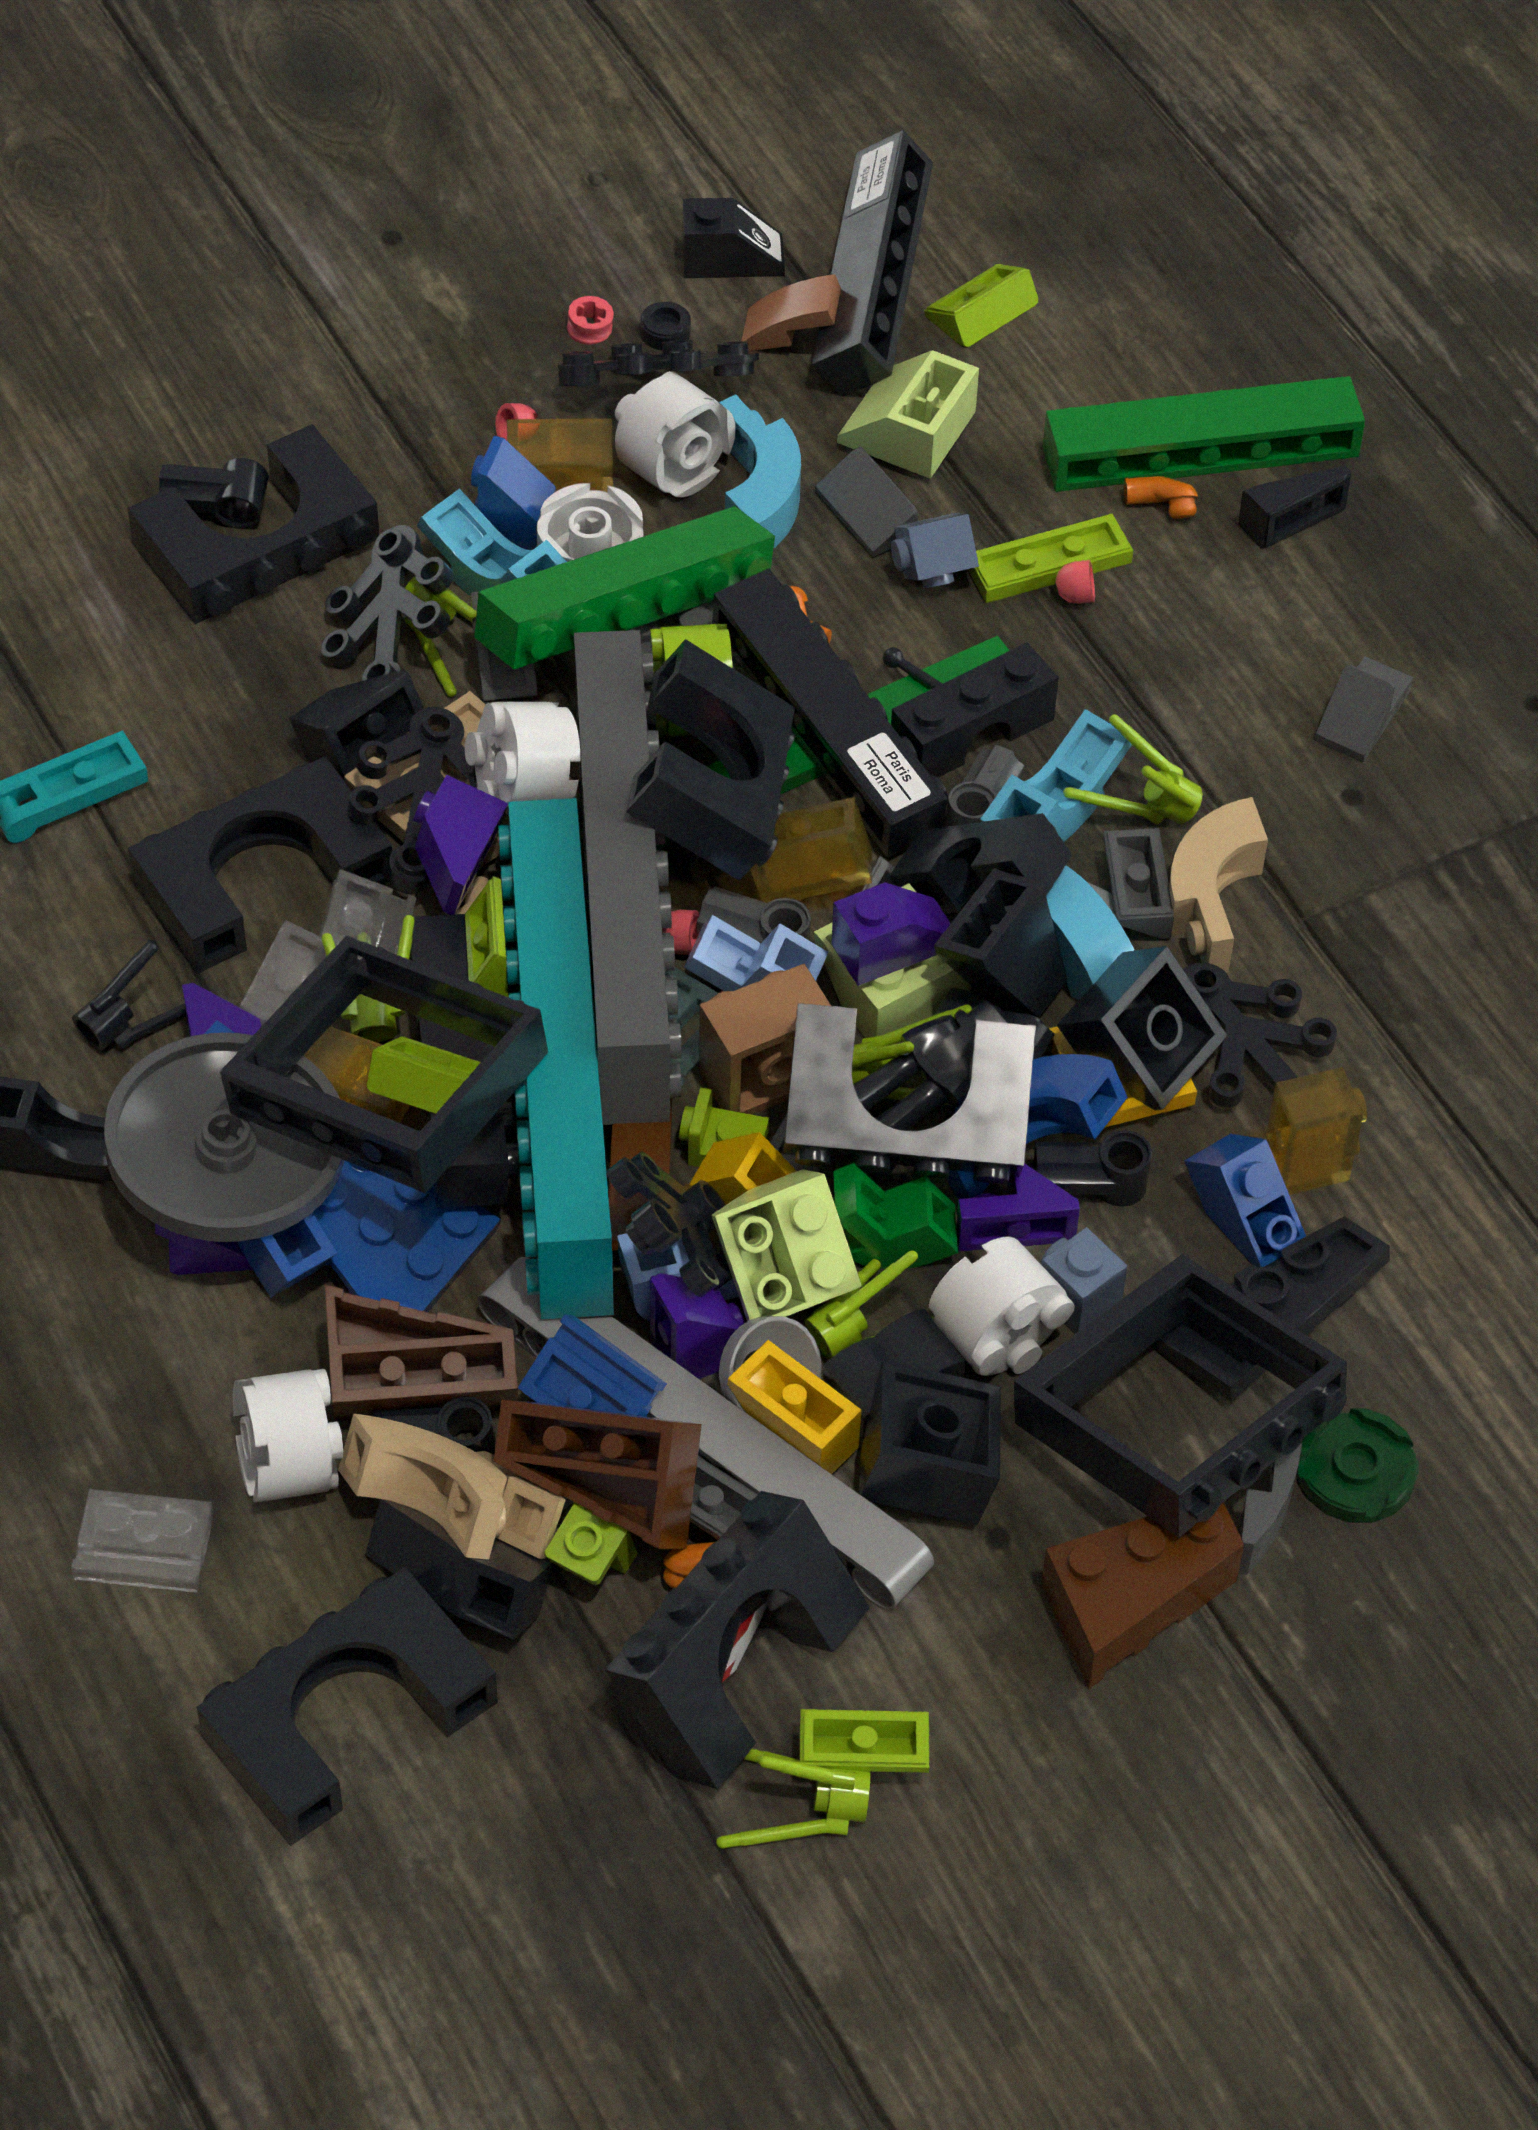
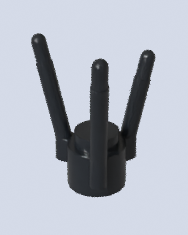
[72,940,186,1052]

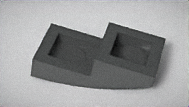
[1238,1443,1302,1575]

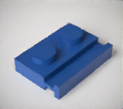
[518,1314,667,1417]

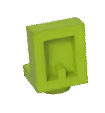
[679,1087,769,1167]
[545,1502,638,1585]

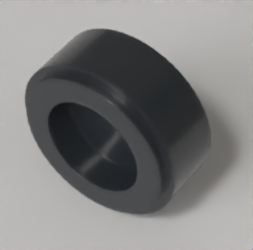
[640,302,691,351]

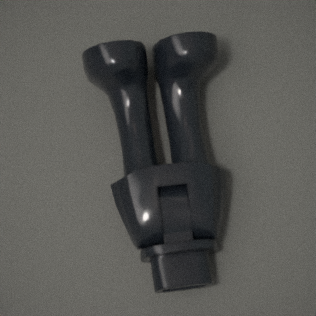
[853,1000,1007,1183]

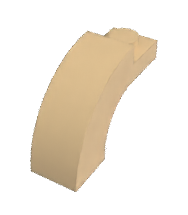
[1169,797,1268,973]
[338,1414,507,1560]

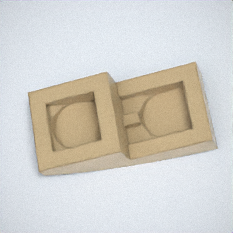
[476,1451,566,1559]

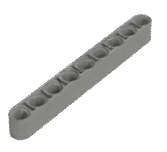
[477,1256,934,1610]

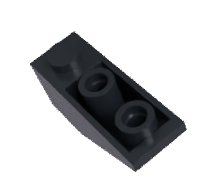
[365,1499,554,1639]

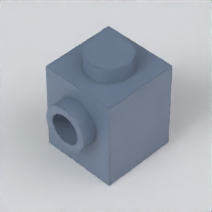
[891,513,979,588]
[1041,1227,1127,1334]

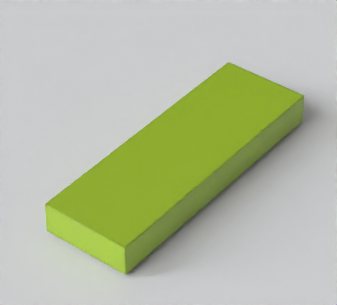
[967,514,1133,603]

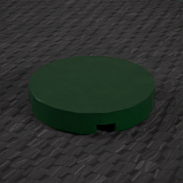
[1296,1408,1419,1523]

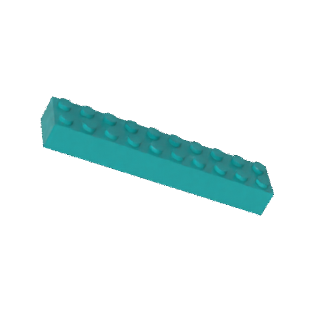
[498,798,614,1319]

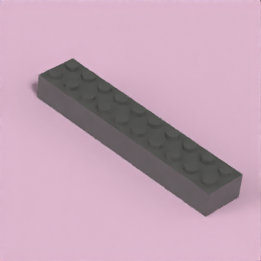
[574,630,681,1125]

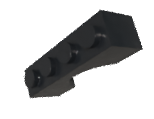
[0,1076,114,1182]

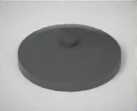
[104,1033,344,1242]

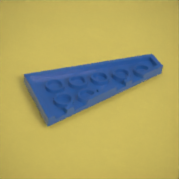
[204,1020,501,1312]

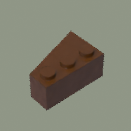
[325,1284,518,1422]
[494,1400,702,1549]
[1041,1502,1244,1689]

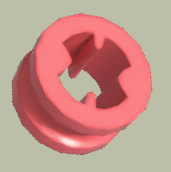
[567,296,614,345]

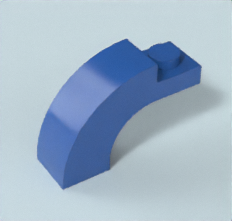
[947,1054,1128,1199]

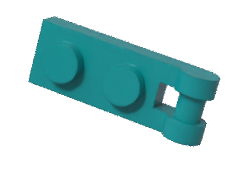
[0,730,148,843]

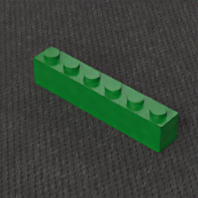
[1043,376,1365,492]
[474,506,775,670]

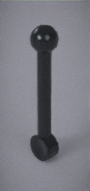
[882,647,943,689]

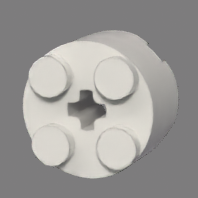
[615,371,735,497]
[536,483,644,562]
[465,702,580,815]
[928,1237,1075,1376]
[233,1369,343,1503]

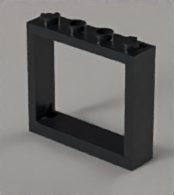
[220,935,548,1194]
[1014,1254,1347,1538]

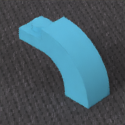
[719,394,801,548]
[417,488,567,596]
[980,709,1132,842]
[1046,866,1134,1000]

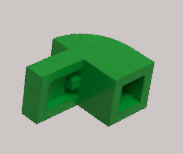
[832,1163,958,1269]

